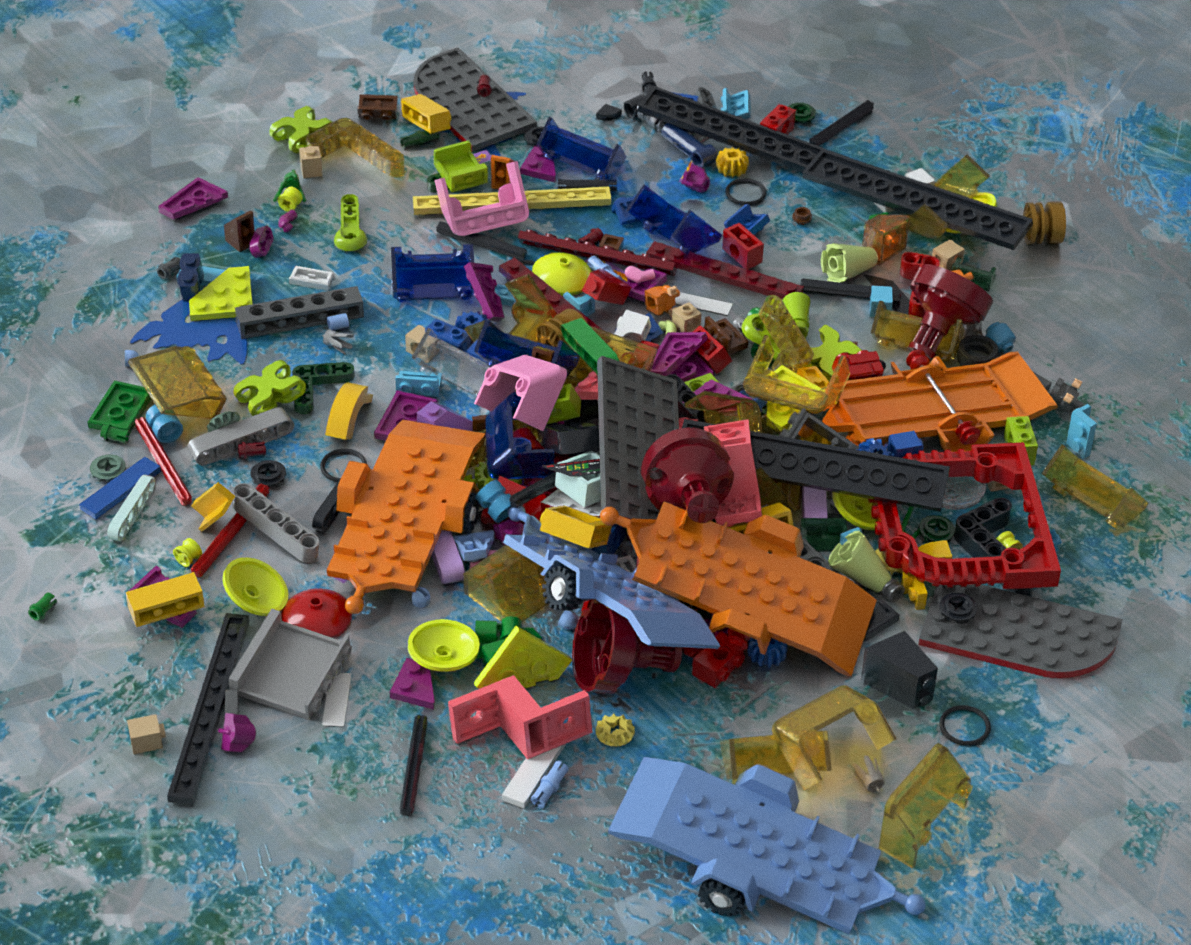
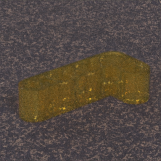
[759,295,814,374]

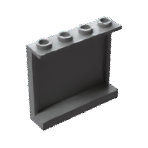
[229,609,352,720]

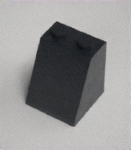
[861,631,938,709]

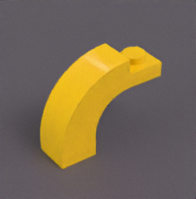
[325,382,373,440]
[901,540,952,610]

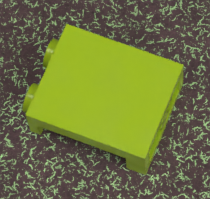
[434,140,488,192]

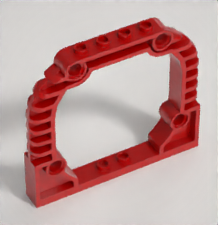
[868,442,1061,589]

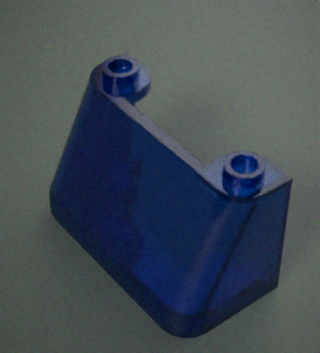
[391,244,474,302]

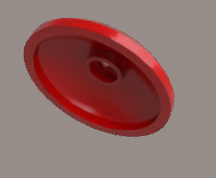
[281,588,352,639]

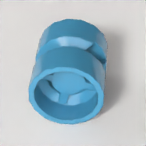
[146,402,184,443]
[475,480,511,523]

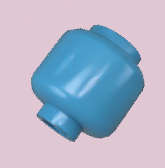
[985,322,1016,354]

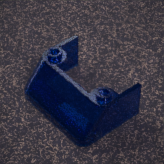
[536,117,627,180]
[626,184,723,255]
[474,319,580,378]
[486,391,555,479]

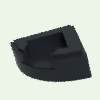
[596,104,622,120]

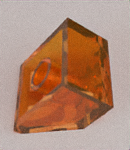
[862,214,910,266]

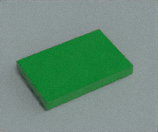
[87,380,155,436]

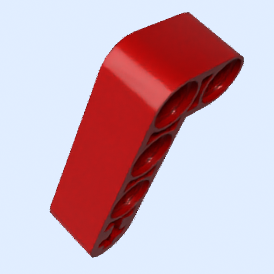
[900,252,940,321]

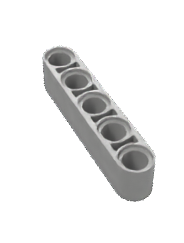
[187,407,294,466]
[232,483,319,563]

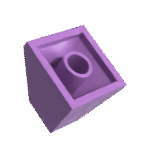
[417,401,473,431]

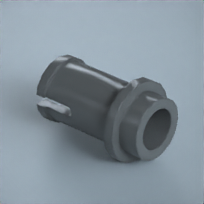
[157,256,180,279]

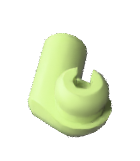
[659,320,677,334]

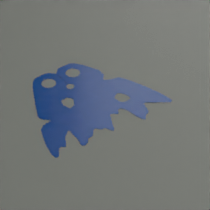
[130,300,247,364]

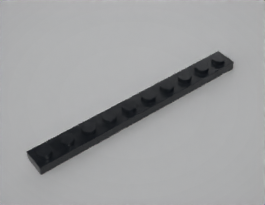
[167,613,250,805]

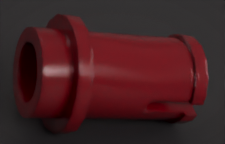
[477,75,492,97]
[578,228,604,244]
[238,441,266,459]

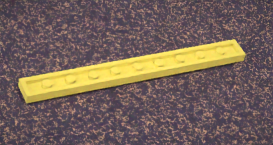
[413,187,611,215]

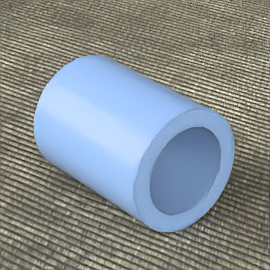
[327,313,349,331]

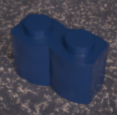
[177,253,204,301]

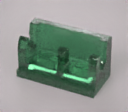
[952,257,997,292]
[800,518,847,552]

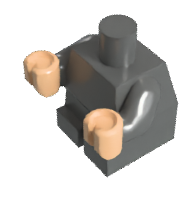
[1050,377,1084,413]

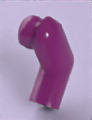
[278,209,298,233]

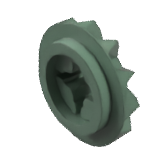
[207,411,241,432]
[90,454,126,482]

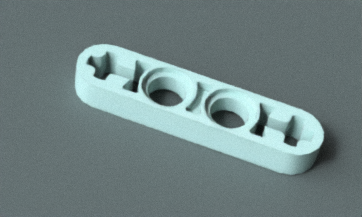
[107,475,156,542]

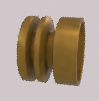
[1023,201,1066,244]
[536,309,588,364]

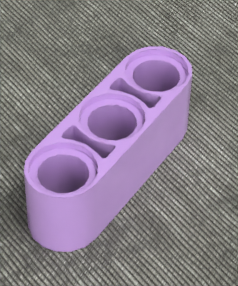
[802,486,827,530]
[432,530,465,585]

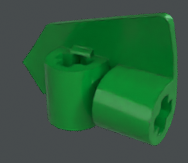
[475,616,542,659]

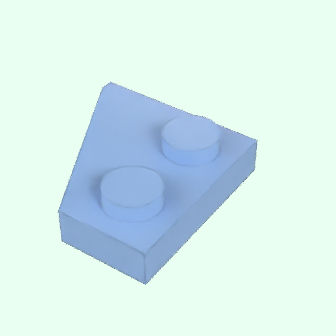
[453,530,495,562]

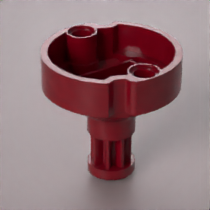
[907,264,993,362]
[641,428,734,523]
[572,599,682,694]

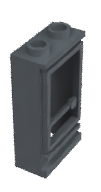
[779,408,859,450]

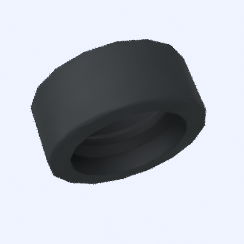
[957,335,998,366]

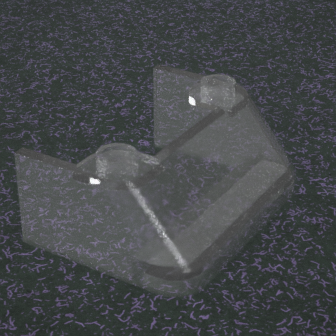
[411,328,492,400]

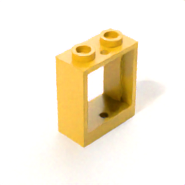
[540,505,612,549]

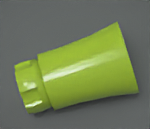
[782,292,811,340]

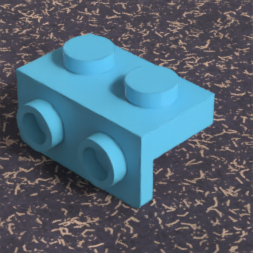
[721,88,751,120]
[395,371,442,397]
[1066,404,1097,458]

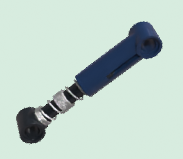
[623,94,718,168]

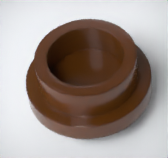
[792,207,812,225]

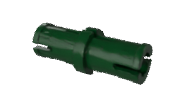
[400,130,440,149]

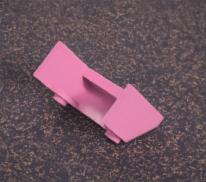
[434,161,529,236]
[474,355,567,431]

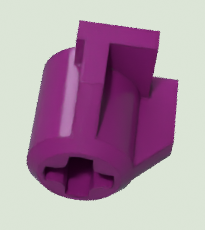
[681,164,710,193]
[493,519,524,549]
[218,713,256,752]

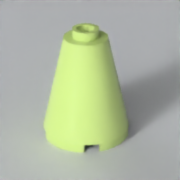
[820,243,878,283]
[828,531,891,593]

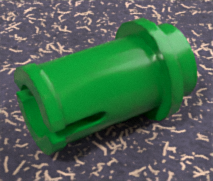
[100,424,130,444]
[28,592,57,621]

